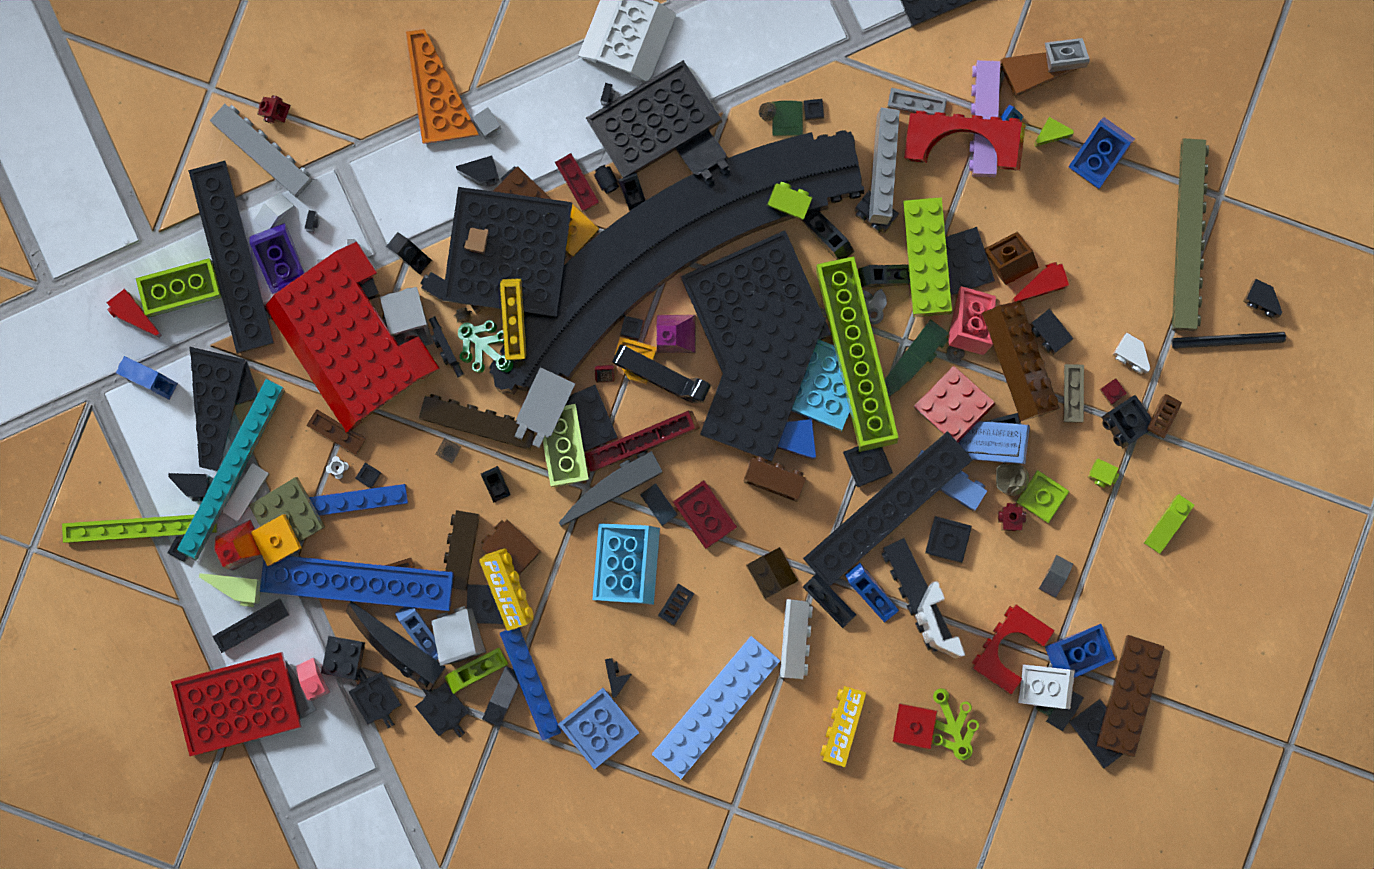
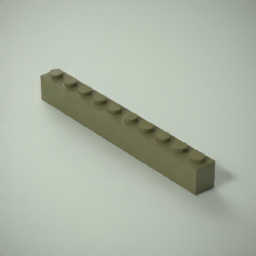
[1172,138,1209,331]

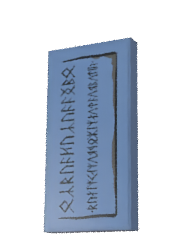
[958,421,1030,464]

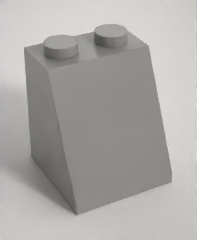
[380,287,433,346]
[432,606,486,666]

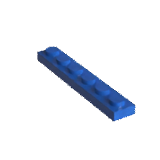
[309,484,408,516]
[499,627,561,741]

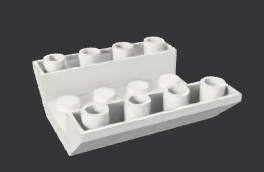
[578,0,677,82]

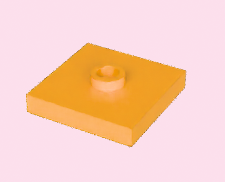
[566,204,599,257]
[251,514,302,566]

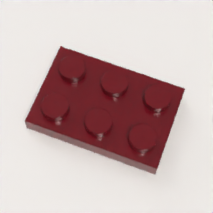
[673,480,737,550]

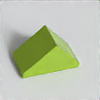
[1034,117,1074,147]

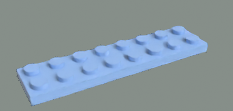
[652,636,780,779]

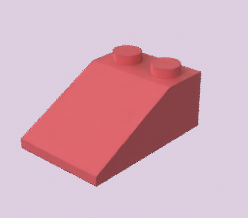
[949,286,996,355]

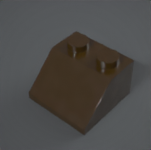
[746,547,798,600]

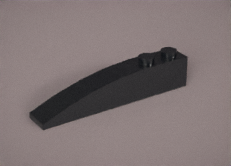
[346,601,446,691]

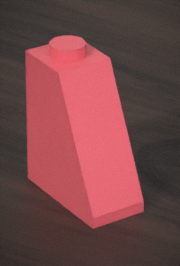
[296,658,330,701]

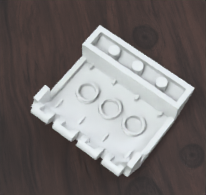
[916,582,965,658]

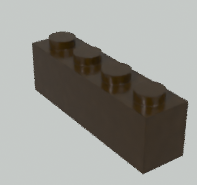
[443,510,480,591]

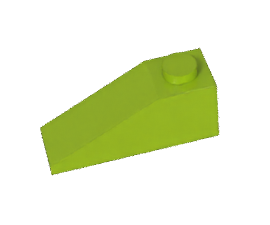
[1144,494,1194,554]
[444,648,508,694]

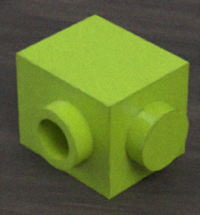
[1088,458,1120,488]

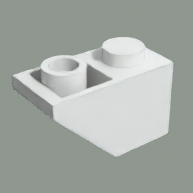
[1113,333,1150,374]

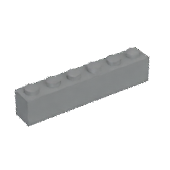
[210,104,312,198]
[869,108,900,225]

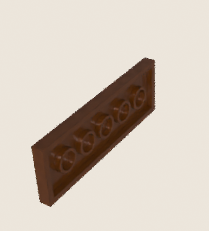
[1096,635,1165,757]

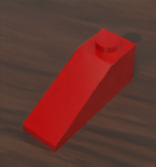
[1012,262,1069,302]
[106,288,162,338]

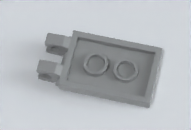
[515,367,575,448]

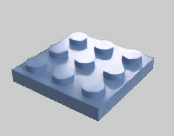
[558,688,639,770]

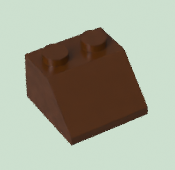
[984,231,1039,285]

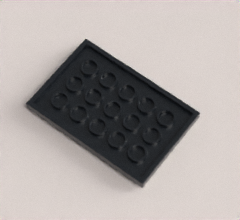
[586,60,722,178]

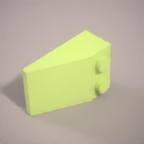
[199,573,261,607]

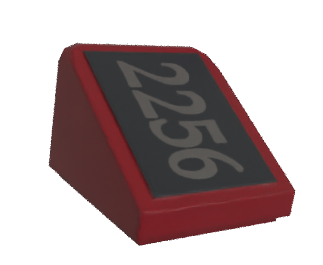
[595,365,615,383]

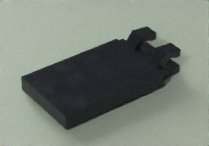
[676,130,731,186]

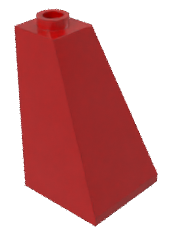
[215,520,262,571]

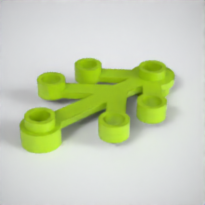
[932,688,979,760]

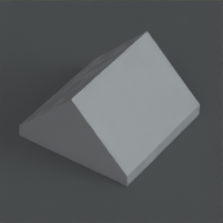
[1045,38,1090,72]

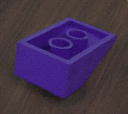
[249,223,305,294]

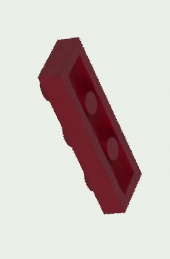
[555,153,599,212]

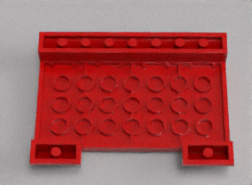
[265,242,440,433]

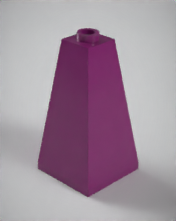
[657,315,696,353]

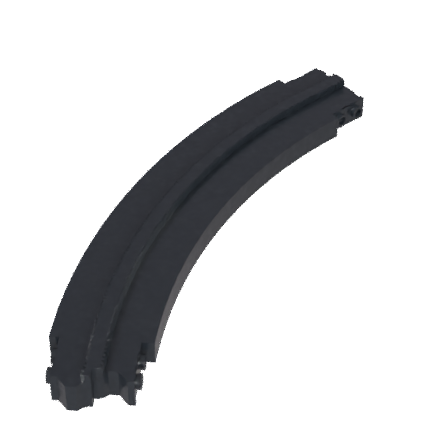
[489,130,864,395]

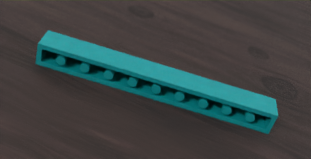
[177,379,285,561]

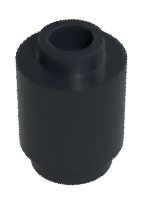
[593,165,619,194]

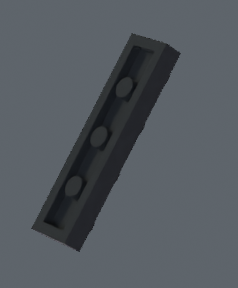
[212,598,290,653]

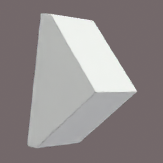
[254,193,294,230]

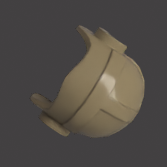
[996,463,1029,496]

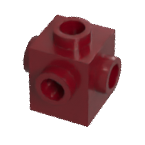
[257,95,291,124]
[998,503,1026,531]

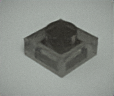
[435,438,462,464]

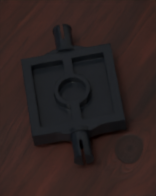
[428,316,464,378]
[348,668,401,728]
[415,682,469,738]

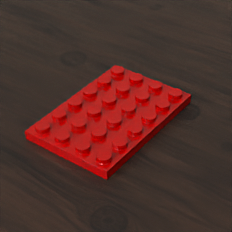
[171,652,302,756]

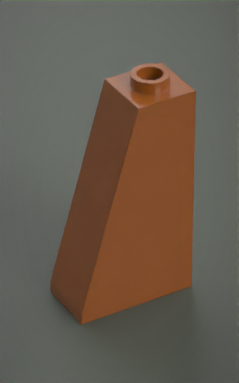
[1000,52,1077,97]

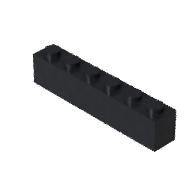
[881,538,953,653]

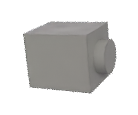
[472,107,501,139]

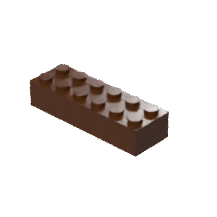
[982,301,1060,421]

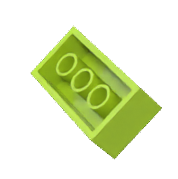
[135,258,222,318]

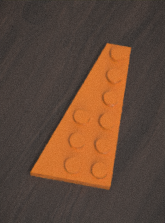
[406,29,479,144]

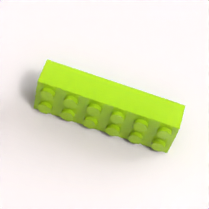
[903,197,952,318]

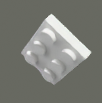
[1018,665,1075,709]

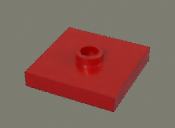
[892,703,938,749]

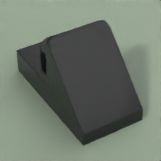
[605,658,632,698]

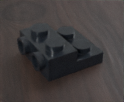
[1101,395,1156,449]

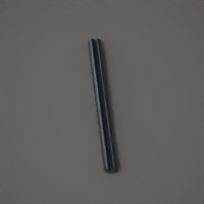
[1171,332,1286,349]

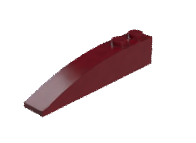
[584,410,700,472]

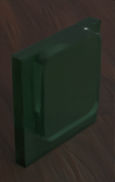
[772,101,803,136]

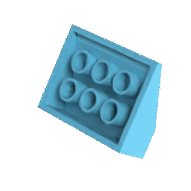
[592,524,660,605]

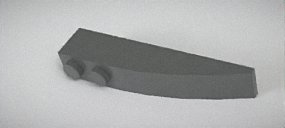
[559,451,663,527]

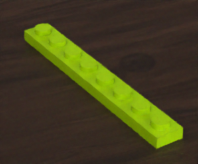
[62,515,218,543]

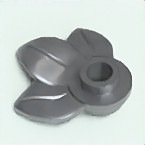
[862,289,887,324]

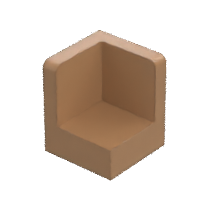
[464,228,489,254]

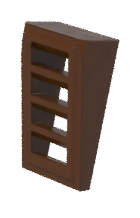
[1147,394,1182,439]

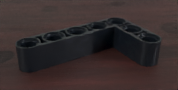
[612,345,711,404]

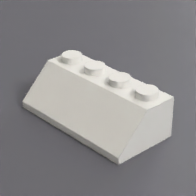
[780,599,813,680]

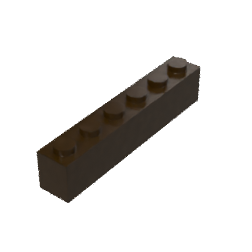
[419,394,536,450]

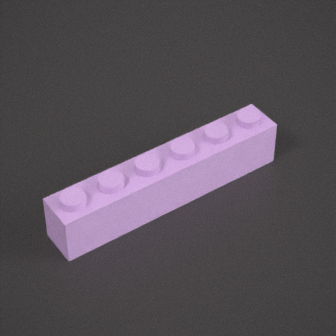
[969,60,1000,177]

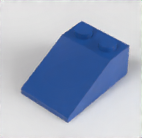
[1068,117,1135,188]
[1045,624,1116,678]

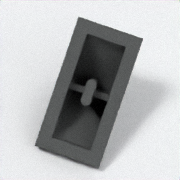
[1039,555,1073,598]

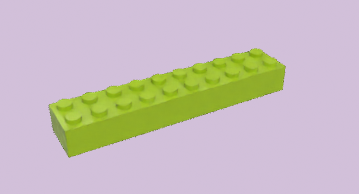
[816,256,898,452]

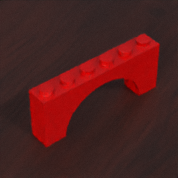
[904,111,1026,171]

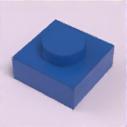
[1000,105,1024,122]

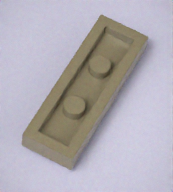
[1064,364,1084,423]

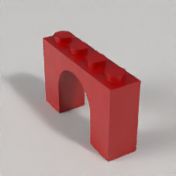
[971,604,1055,695]

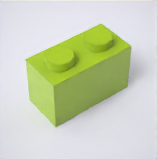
[767,182,812,220]

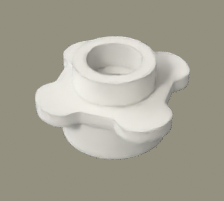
[326,456,349,479]

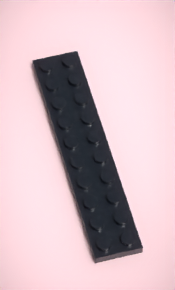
[188,160,274,354]
[803,431,973,586]

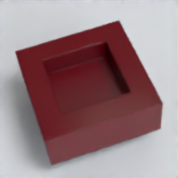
[1099,378,1127,405]

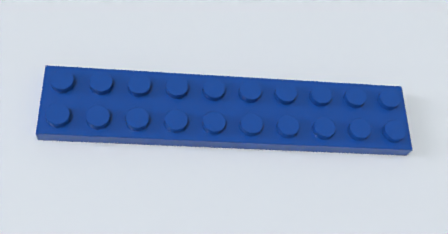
[260,556,454,611]

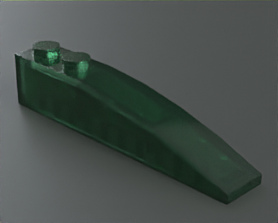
[884,319,949,398]

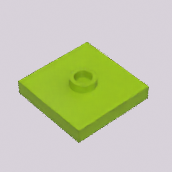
[1016,470,1070,523]

